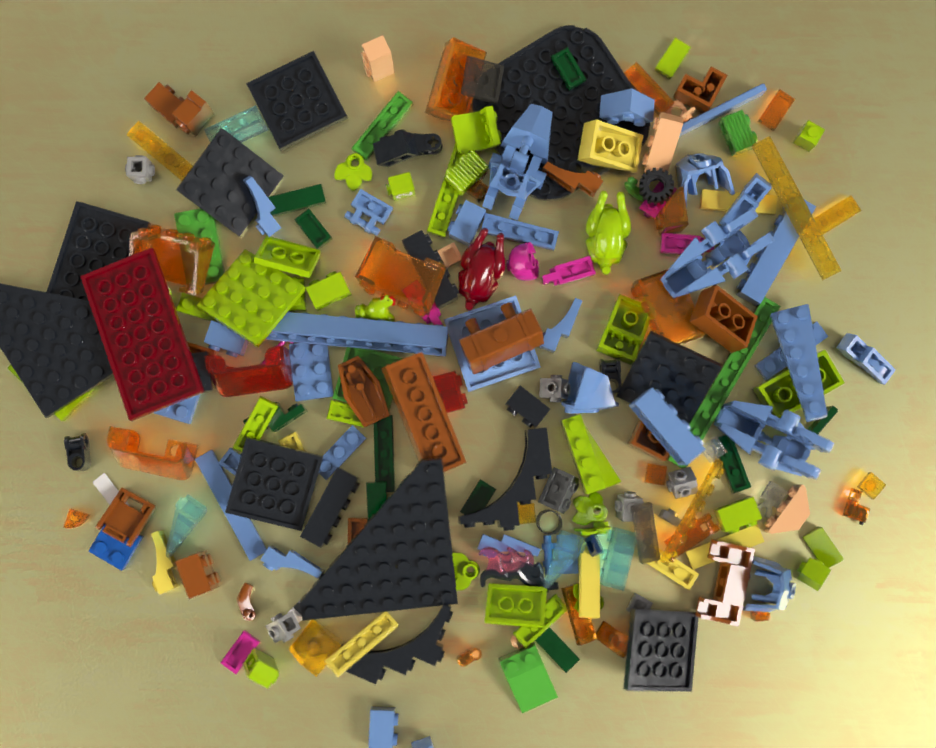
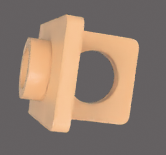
[664,100,696,123]

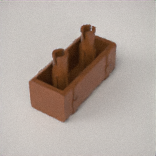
[459,302,544,375]

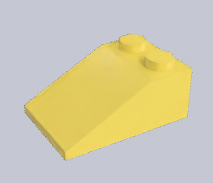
[578,120,643,173]

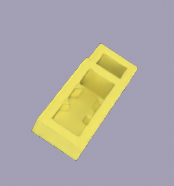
[151,530,179,595]

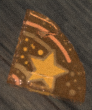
[63,509,90,528]
[750,611,771,621]

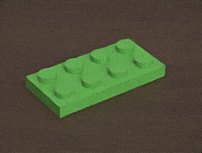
[174,208,225,288]

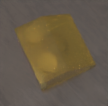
[289,619,344,677]

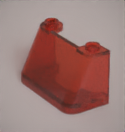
[204,345,293,397]

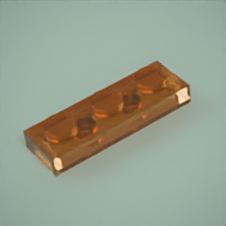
[624,62,675,116]
[561,583,597,646]

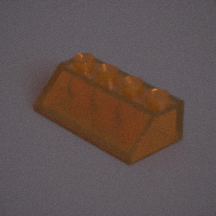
[425,37,487,121]

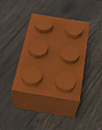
[690,284,758,353]

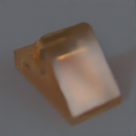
[593,621,628,659]

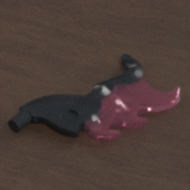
[479,547,559,593]

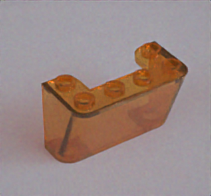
[129,225,215,296]
[355,236,446,317]
[631,269,705,346]
[107,426,199,480]

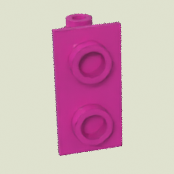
[639,181,677,219]

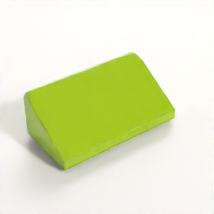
[802,527,844,568]

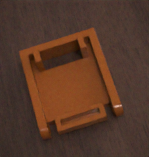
[96,488,156,547]

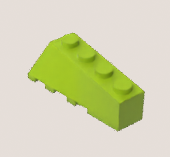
[560,414,621,494]

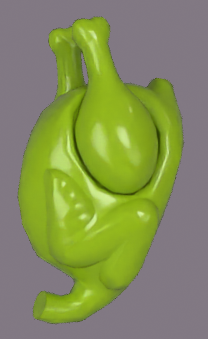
[585,190,631,275]

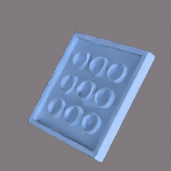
[444,295,541,392]

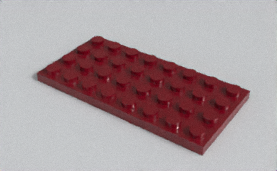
[80,247,205,421]

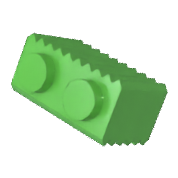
[718,110,757,156]

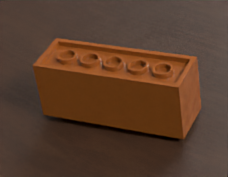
[381,352,467,472]

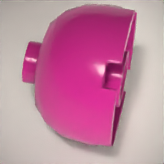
[506,242,539,281]

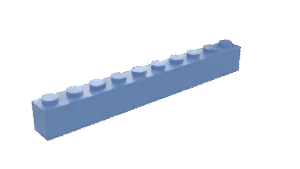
[265,311,448,356]

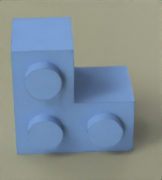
[600,88,655,126]

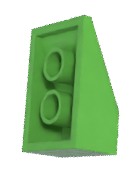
[499,642,558,713]

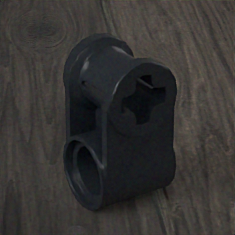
[414,133,443,156]
[599,358,622,395]
[64,433,91,471]

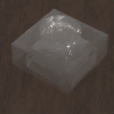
[702,436,727,464]

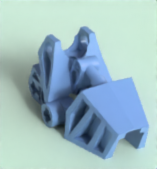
[482,104,553,221]
[661,208,775,298]
[713,401,834,480]

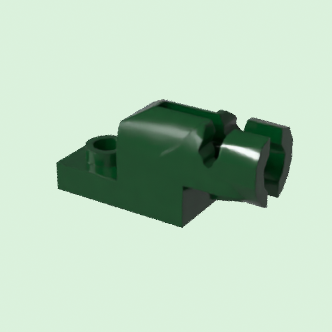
[243,402,308,432]

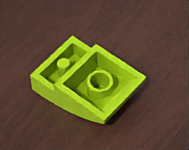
[596,294,655,365]

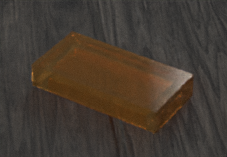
[758,89,795,131]

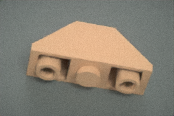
[763,484,810,534]

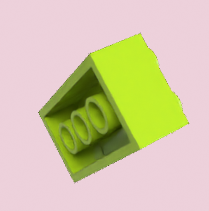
[753,350,845,418]

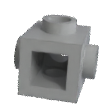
[125,155,155,184]
[539,375,571,403]
[666,467,698,499]
[614,491,644,522]
[266,611,301,643]

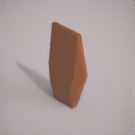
[338,356,390,427]

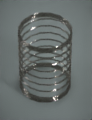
[536,510,563,535]

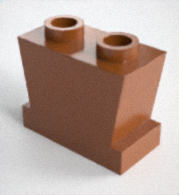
[172,90,214,137]

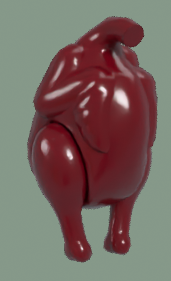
[458,228,506,311]

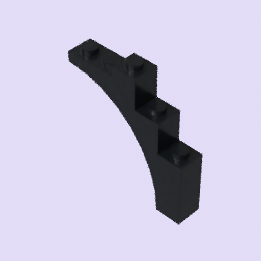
[458,427,552,531]
[340,604,453,684]

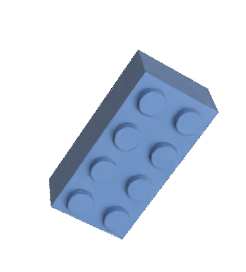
[628,388,705,466]

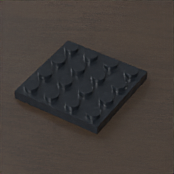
[246,51,348,151]
[176,128,284,237]
[616,331,722,425]
[225,436,323,531]
[623,608,699,692]

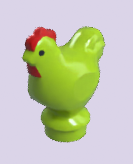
[355,295,396,322]

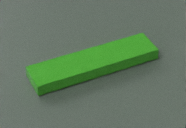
[352,91,413,161]

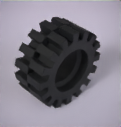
[639,168,674,205]

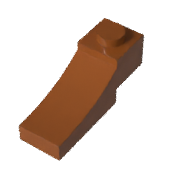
[542,161,603,198]

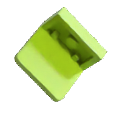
[451,106,501,154]

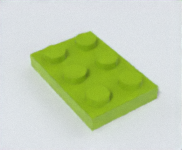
[254,235,321,278]
[485,583,547,628]

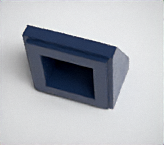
[585,534,604,557]

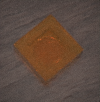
[644,464,667,485]

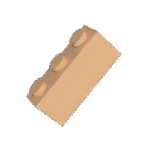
[361,35,394,82]
[642,112,683,172]

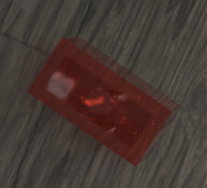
[433,371,468,414]

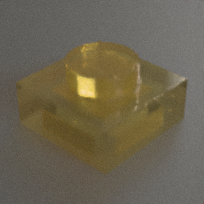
[857,472,886,499]
[517,503,536,524]

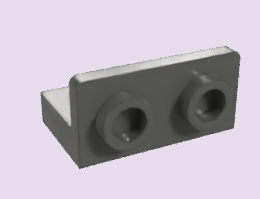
[538,467,579,514]

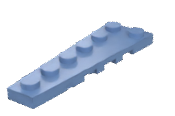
[770,304,827,422]

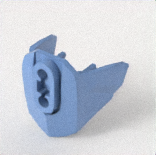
[675,153,735,210]
[561,362,619,413]
[742,556,796,612]

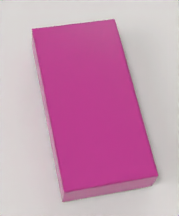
[220,630,260,674]

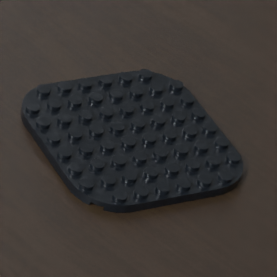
[472,25,650,201]

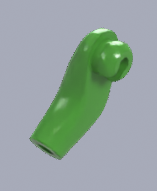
[624,177,644,202]

